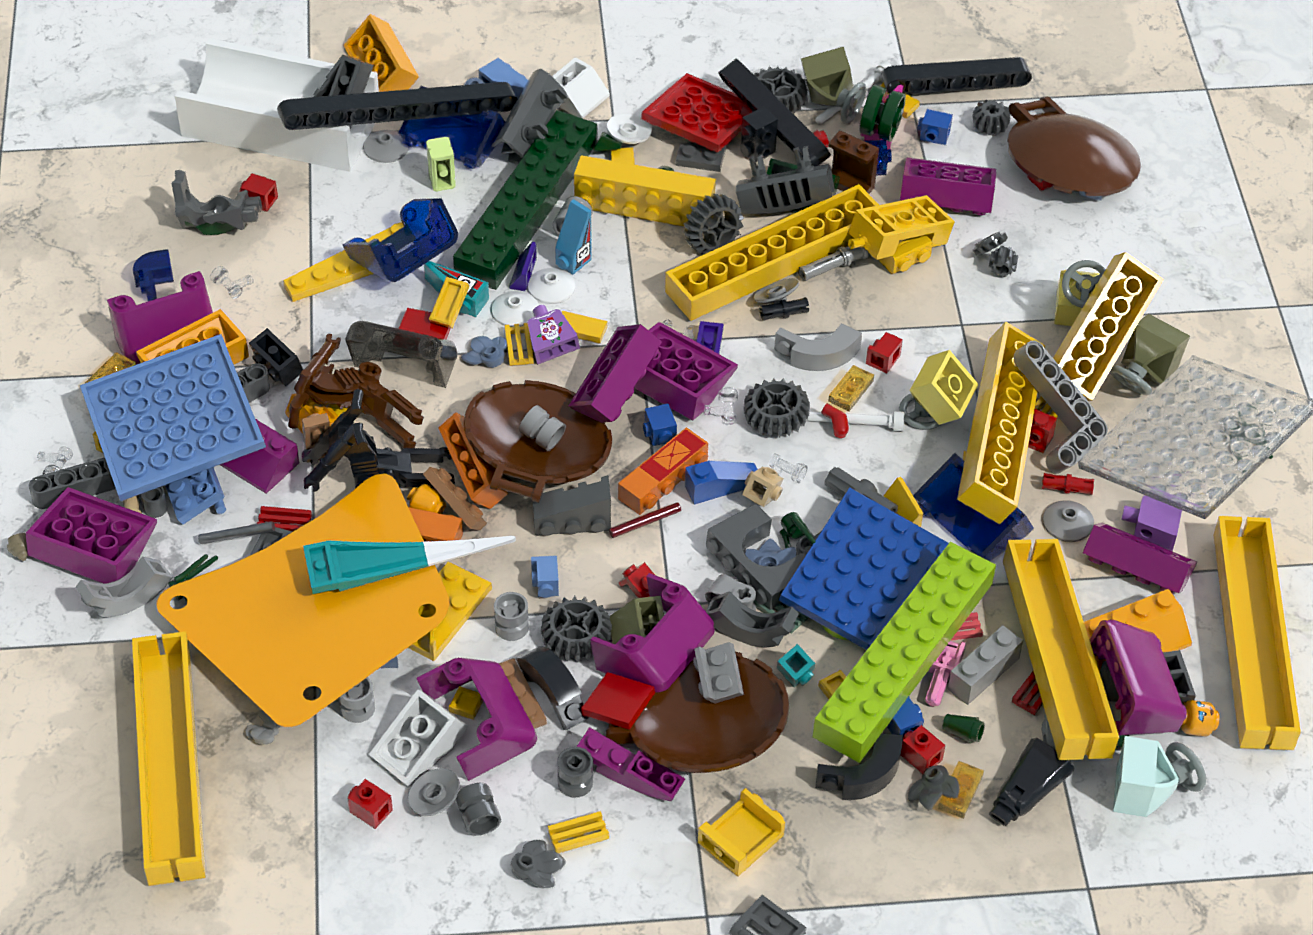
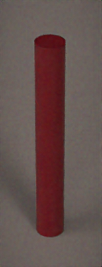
[609,502,681,538]

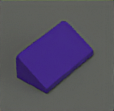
[509,242,537,291]

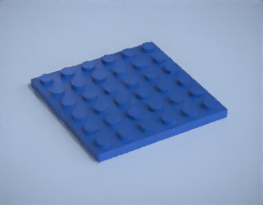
[779,487,949,650]

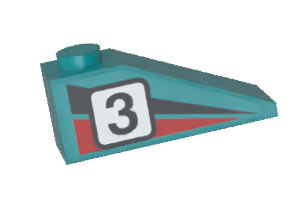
[424,260,489,317]

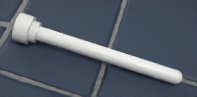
[815,61,892,125]
[791,410,904,431]

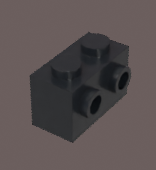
[740,107,778,162]
[249,328,303,386]

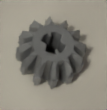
[972,99,1011,135]

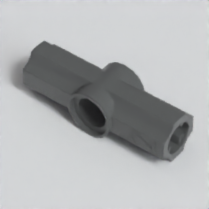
[825,467,898,513]

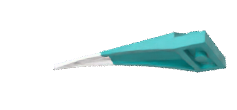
[303,536,516,594]

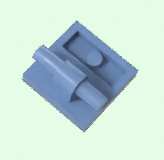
[165,467,226,524]

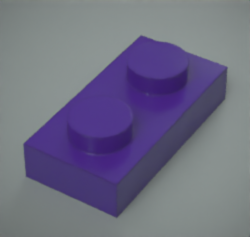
[697,321,724,354]

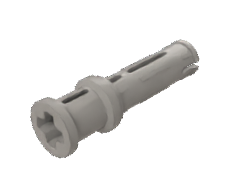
[799,246,868,281]

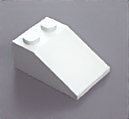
[369,689,469,786]

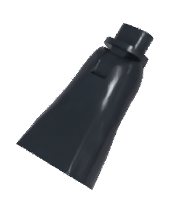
[989,738,1074,826]

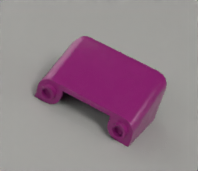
[107,271,213,367]
[1089,620,1187,735]

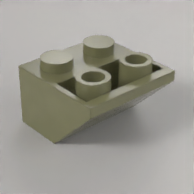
[610,596,664,644]

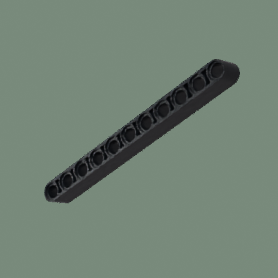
[277,82,518,130]

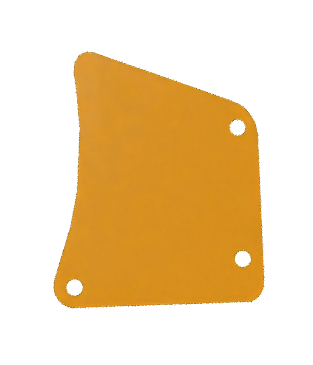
[156,474,449,727]

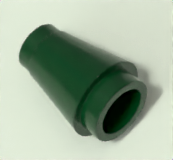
[942,714,985,743]

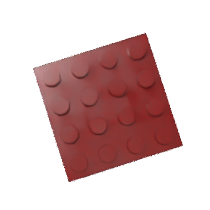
[641,73,753,152]

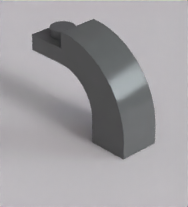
[706,591,799,647]

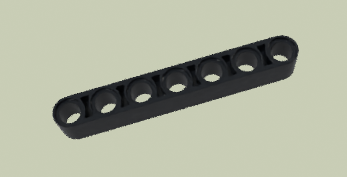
[881,57,1032,94]
[718,58,831,166]

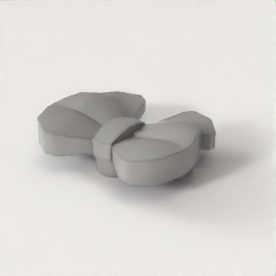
[246,711,283,745]

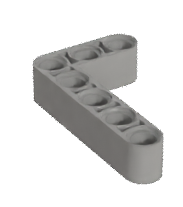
[1013,341,1108,474]

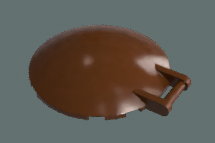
[1007,96,1141,196]
[464,380,612,503]
[605,652,789,773]

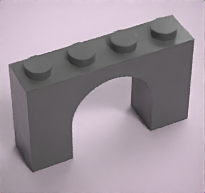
[706,504,806,610]

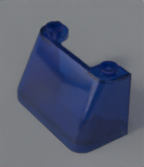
[398,85,505,169]
[342,198,458,282]
[913,453,1034,561]

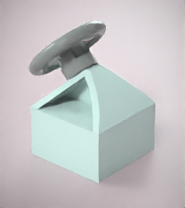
[1113,736,1206,817]

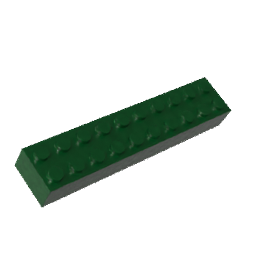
[453,110,598,290]

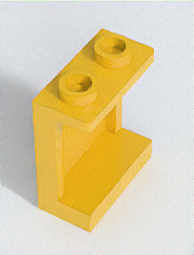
[698,788,785,876]

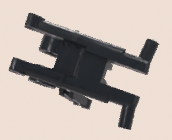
[302,389,455,492]

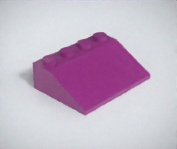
[900,157,996,215]
[634,322,738,421]
[26,487,157,584]

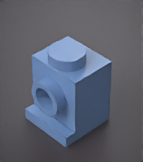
[531,556,559,598]

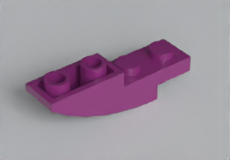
[576,727,685,802]

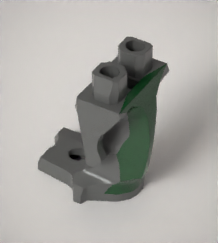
[171,170,262,235]

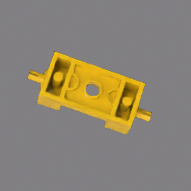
[848,195,955,260]

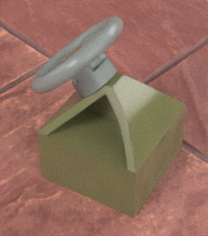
[801,46,867,124]
[1110,313,1190,395]

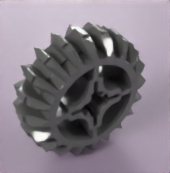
[754,66,808,114]
[683,193,744,255]
[744,378,810,438]
[541,595,612,662]

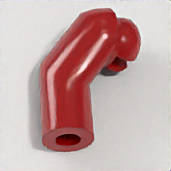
[821,403,849,438]

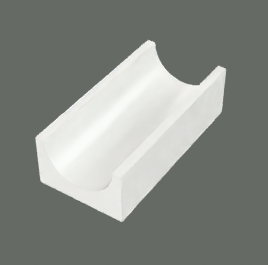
[175,38,379,172]

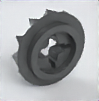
[972,231,1008,256]

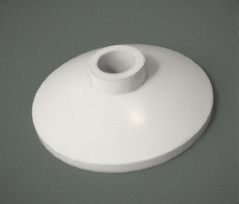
[607,113,652,144]
[528,268,575,304]
[492,291,539,327]

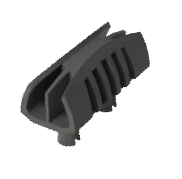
[492,69,567,164]
[736,146,835,214]

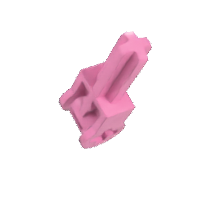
[925,641,966,707]

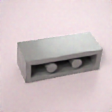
[948,625,1023,705]

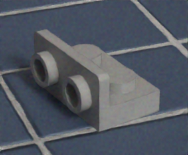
[694,642,744,703]

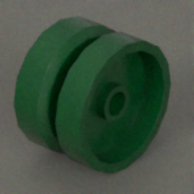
[859,85,906,142]

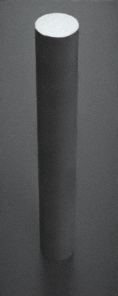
[198,521,275,544]

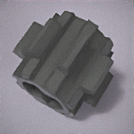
[989,246,1019,277]

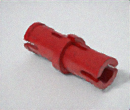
[1042,473,1094,495]

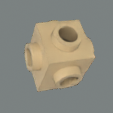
[742,466,784,507]

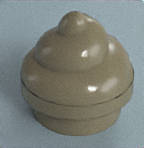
[7,533,28,561]

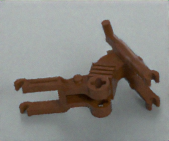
[288,334,424,448]

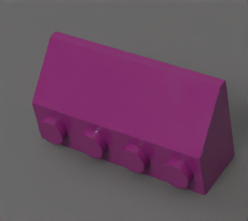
[568,324,662,423]
[220,419,300,494]
[1083,522,1197,595]

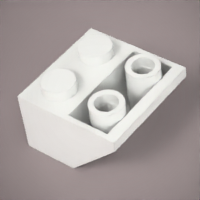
[552,57,610,118]

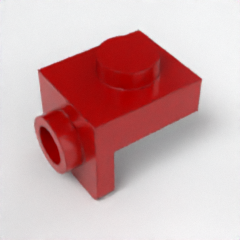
[618,562,655,598]

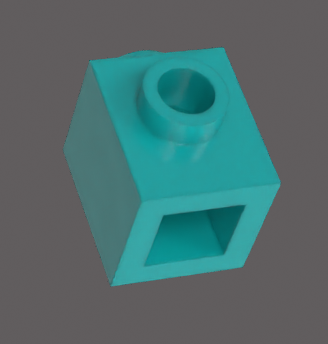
[777,644,815,688]

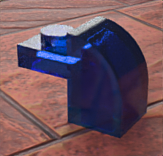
[133,249,174,301]

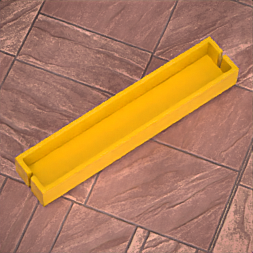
[1213,516,1301,750]
[1003,539,1119,760]
[132,631,206,886]

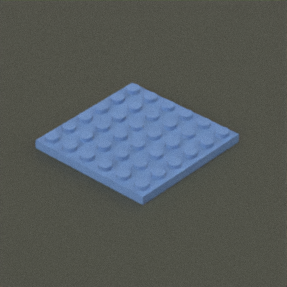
[80,334,266,501]

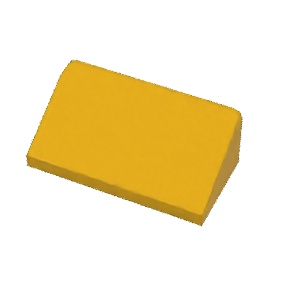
[884,477,923,527]

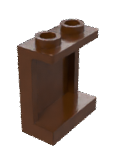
[828,130,879,194]

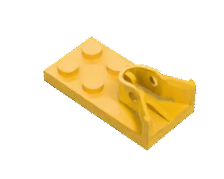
[408,561,492,661]

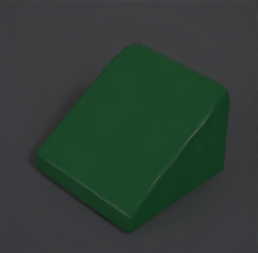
[594,132,622,151]

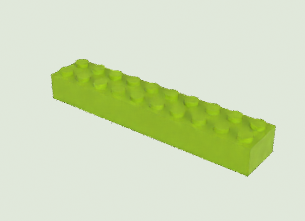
[812,541,996,763]

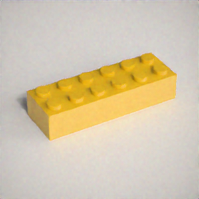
[574,155,716,227]
[1053,252,1164,401]

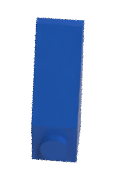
[685,461,758,505]

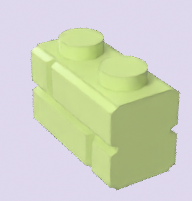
[426,137,456,191]

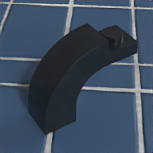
[516,646,590,730]
[815,733,903,800]

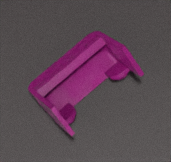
[590,573,715,692]
[416,658,537,781]

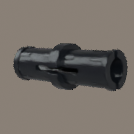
[759,297,809,321]

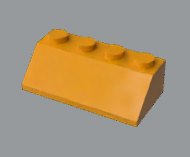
[343,14,419,92]
[136,309,249,365]
[1084,589,1192,672]

